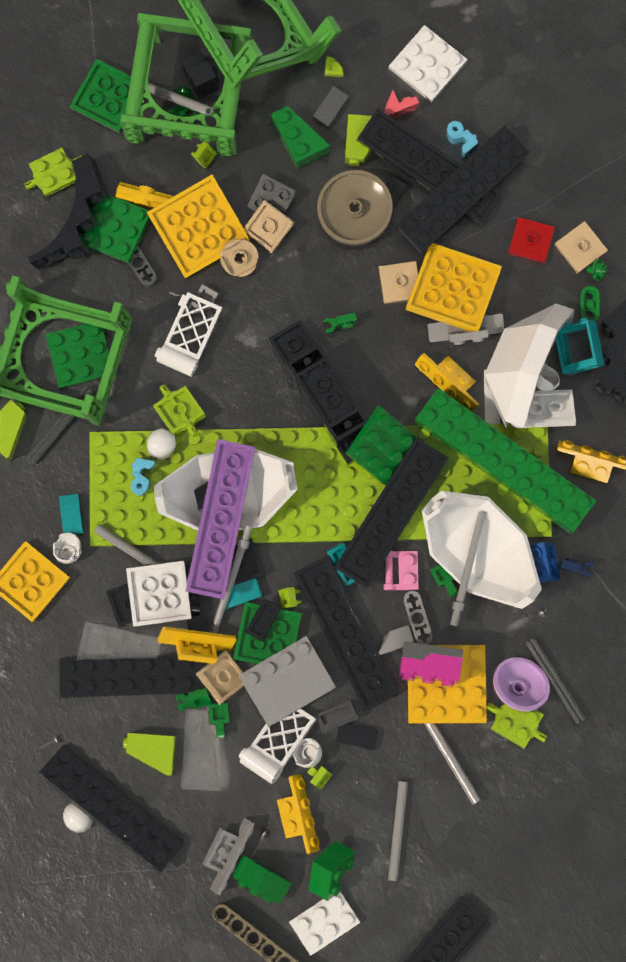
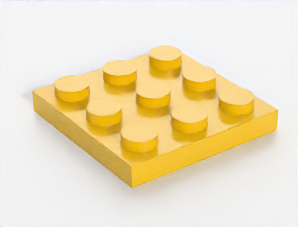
[0,541,70,622]

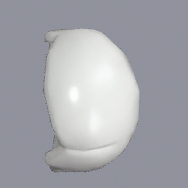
[536,363,560,391]
[147,428,176,460]
[53,532,82,564]
[293,738,322,768]
[63,803,93,833]

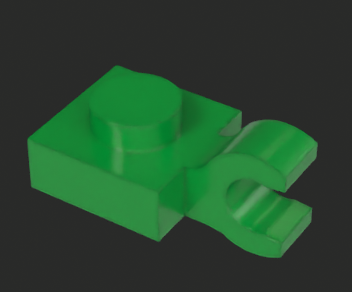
[323,313,357,334]
[430,565,457,597]
[176,688,213,711]
[208,703,230,738]

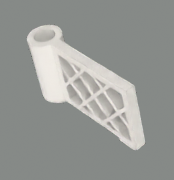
[155,292,222,377]
[239,709,316,784]

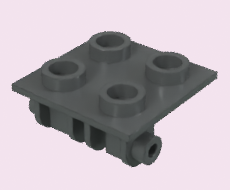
[247,173,296,215]

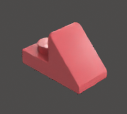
[384,91,419,119]

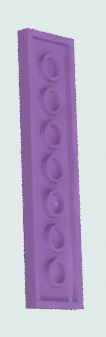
[185,439,255,600]

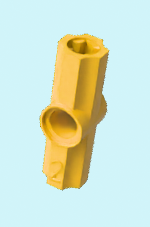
[116,182,174,209]

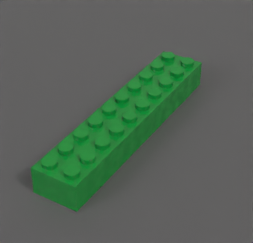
[414,388,596,534]

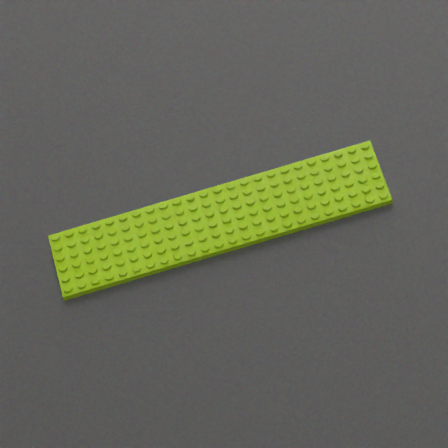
[90,424,552,547]

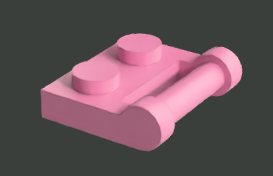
[384,551,418,591]

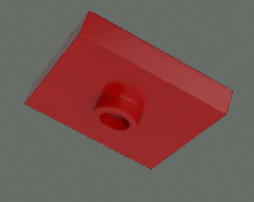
[508,217,555,264]

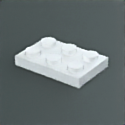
[522,390,576,428]
[289,892,360,956]

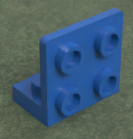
[530,542,561,583]

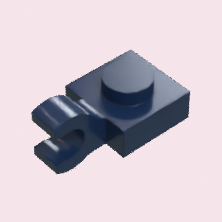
[559,558,595,577]

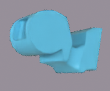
[447,121,479,159]
[131,458,157,496]

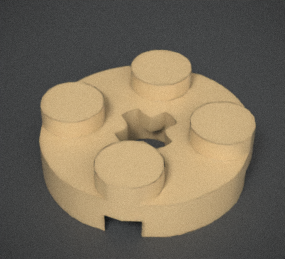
[220,238,258,277]

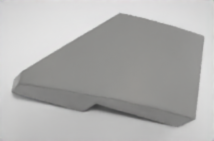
[184,284,220,315]
[378,625,415,655]

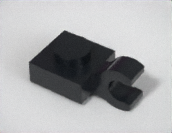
[187,603,207,632]

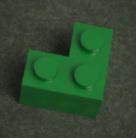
[309,841,355,901]
[232,855,292,904]

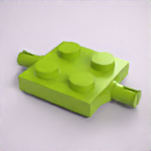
[24,148,81,198]
[153,384,206,438]
[486,702,548,749]

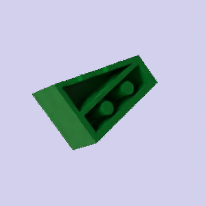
[271,106,330,169]

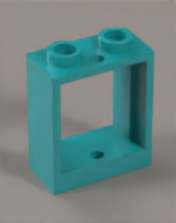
[555,318,605,375]

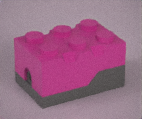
[399,641,463,687]

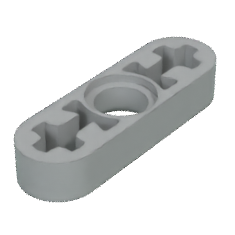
[403,591,433,645]

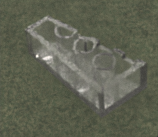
[77,621,163,660]
[180,710,221,791]

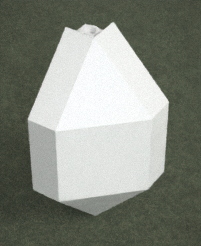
[485,304,574,429]
[154,449,298,531]
[422,491,542,609]

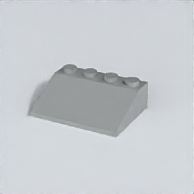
[239,636,336,727]

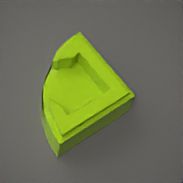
[325,56,343,77]

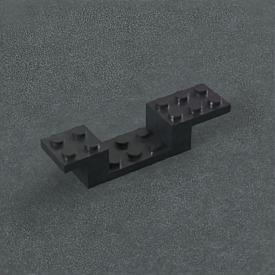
[268,319,368,465]

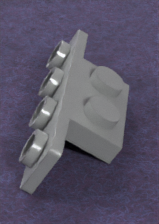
[427,313,504,345]
[202,818,254,895]

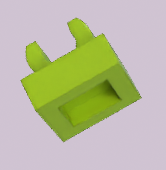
[191,142,217,169]
[278,587,302,609]
[307,766,333,790]

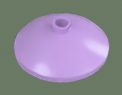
[493,657,550,712]

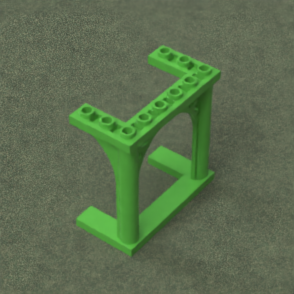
[178,0,341,89]
[120,13,252,156]
[0,275,133,426]

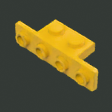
[415,353,479,412]
[557,440,626,483]
[158,627,236,664]
[277,774,320,854]

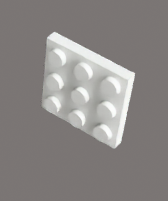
[389,25,467,103]
[126,561,192,627]

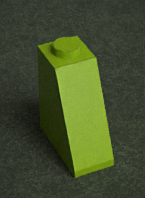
[345,114,372,166]
[0,400,27,461]
[123,733,176,776]

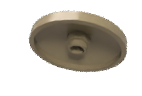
[317,170,393,246]

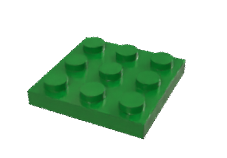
[70,59,131,134]
[83,195,150,264]
[45,324,109,389]
[345,406,417,485]
[233,602,302,664]

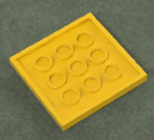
[147,175,250,278]
[406,243,502,332]
[408,645,487,724]

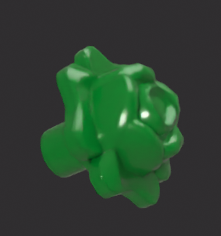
[173,86,194,105]
[587,258,608,281]

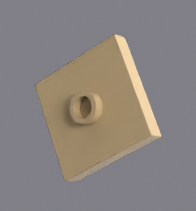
[243,200,295,253]
[554,221,608,274]
[379,261,418,304]
[196,650,244,705]

